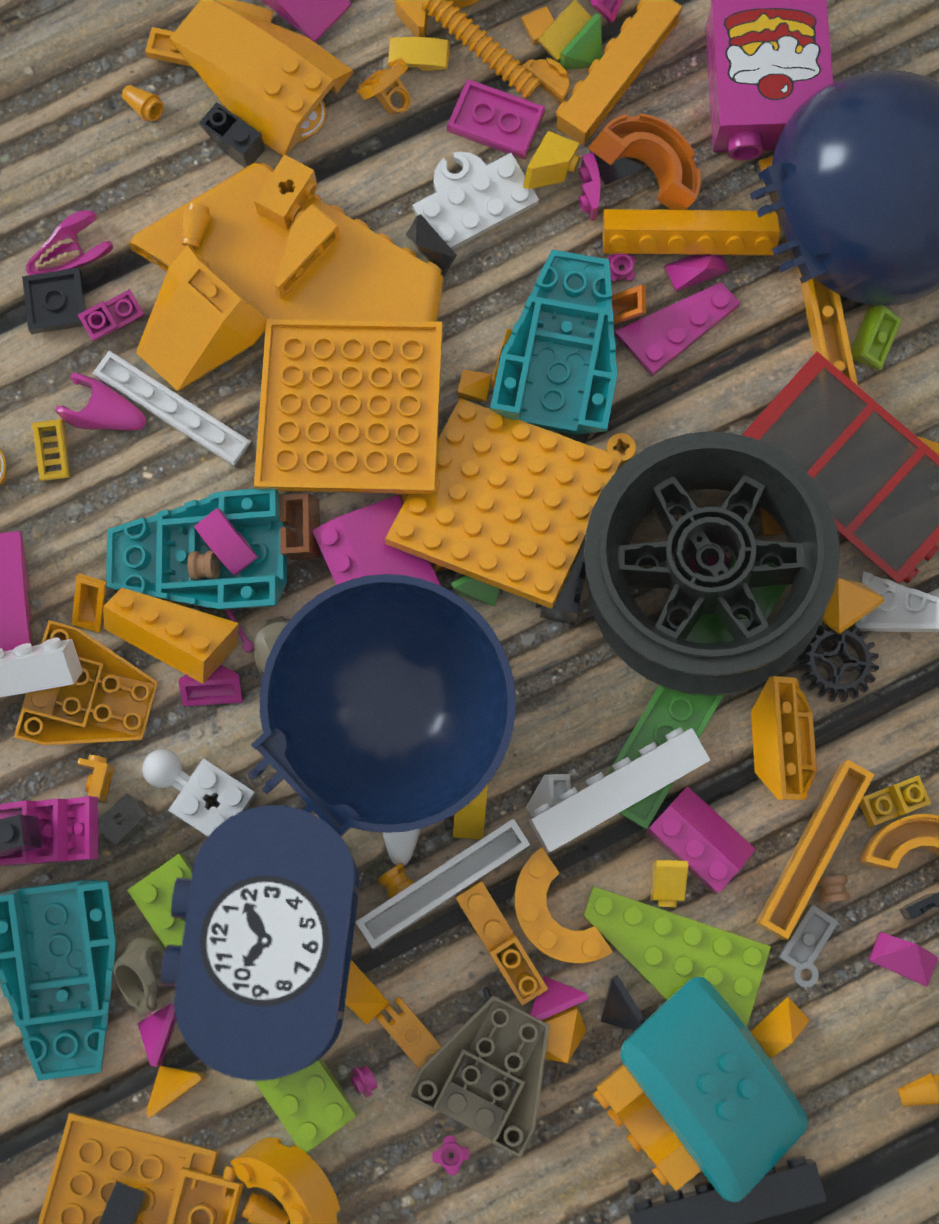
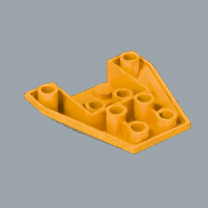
[136,245,270,391]
[14,620,158,746]

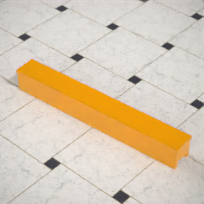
[797,267,863,433]

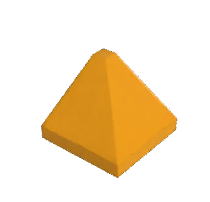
[458,370,491,403]

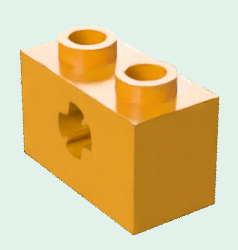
[254,154,318,229]

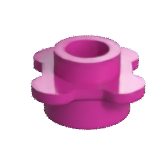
[607,254,636,282]
[350,1065,378,1098]
[432,1135,470,1175]

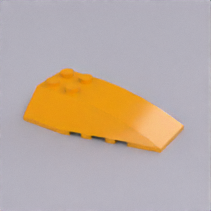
[169,0,354,157]

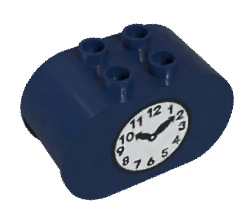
[161,805,360,1081]

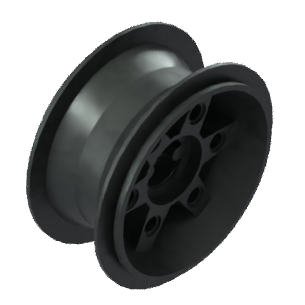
[584,431,840,695]

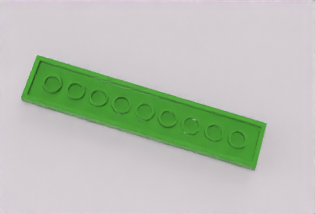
[607,557,788,830]

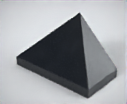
[589,136,646,185]
[406,214,457,276]
[601,975,646,1031]

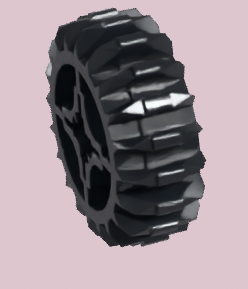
[796,624,879,703]

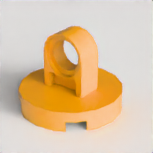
[356,57,411,114]

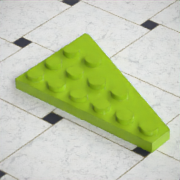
[583,886,771,1027]

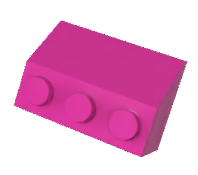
[646,786,756,895]

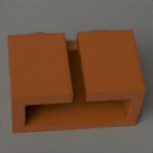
[280,493,320,560]

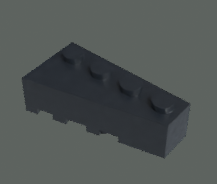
[536,542,586,625]

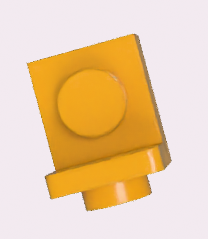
[78,754,115,803]

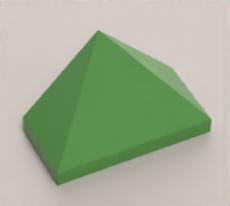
[560,13,603,70]
[451,575,500,606]

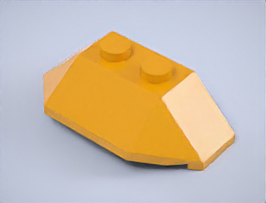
[751,676,817,801]

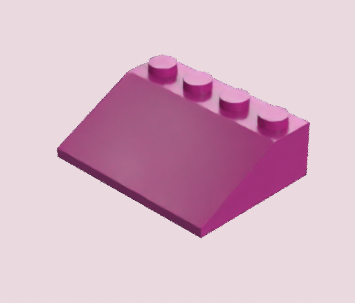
[312,495,442,586]

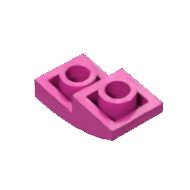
[578,152,601,221]
[78,289,145,341]
[194,508,259,576]

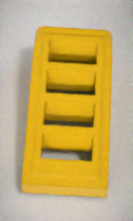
[32,419,70,481]

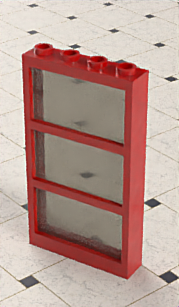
[742,351,939,584]

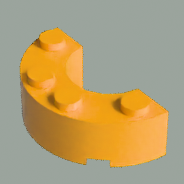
[858,814,939,871]
[514,847,613,963]
[593,1064,701,1191]
[230,1137,341,1224]

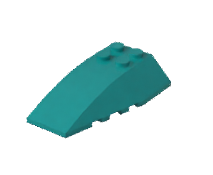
[490,249,618,435]
[106,489,287,610]
[0,880,117,1081]

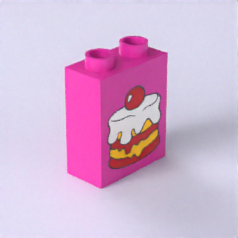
[705,0,833,161]

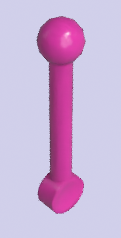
[225,609,254,653]

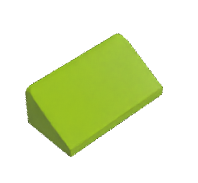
[851,305,902,370]

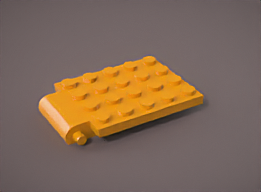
[38,1112,244,1224]

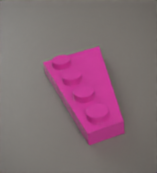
[614,282,740,377]

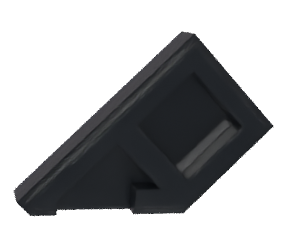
[899,892,939,920]

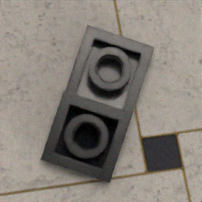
[99,1182,148,1224]

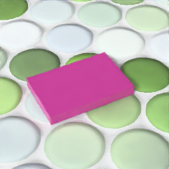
[447,79,546,160]

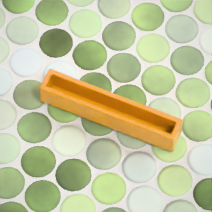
[556,0,683,146]
[602,209,780,255]
[755,759,875,940]

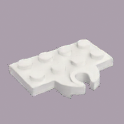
[412,152,539,250]

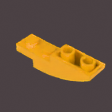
[455,880,548,1006]

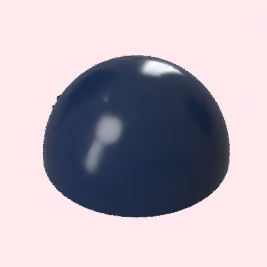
[750,70,939,306]
[248,574,516,837]

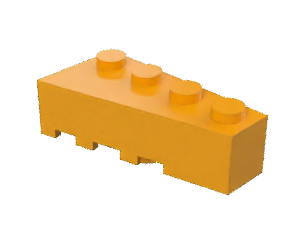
[103,587,239,684]

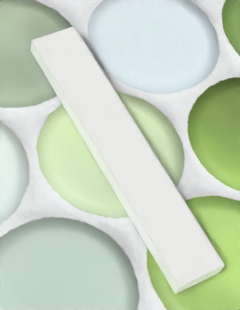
[92,351,252,468]

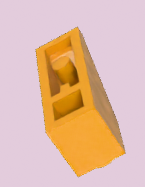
[274,204,340,299]

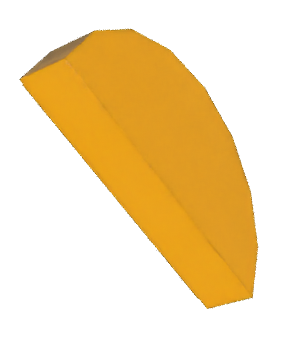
[521,58,570,103]

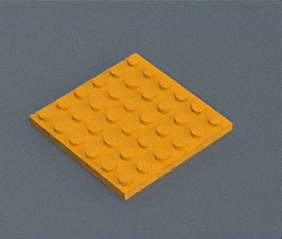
[254,319,443,494]
[385,398,622,609]

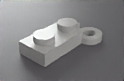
[778,904,838,987]

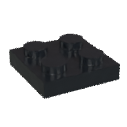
[22,268,86,334]

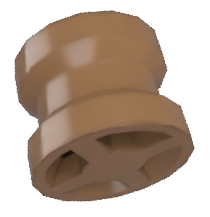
[187,550,221,581]
[817,875,850,903]

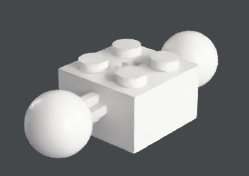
[142,749,257,836]

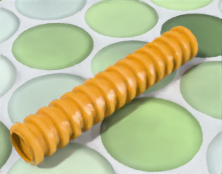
[422,0,541,99]

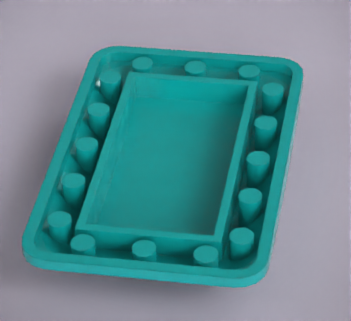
[620,977,808,1202]

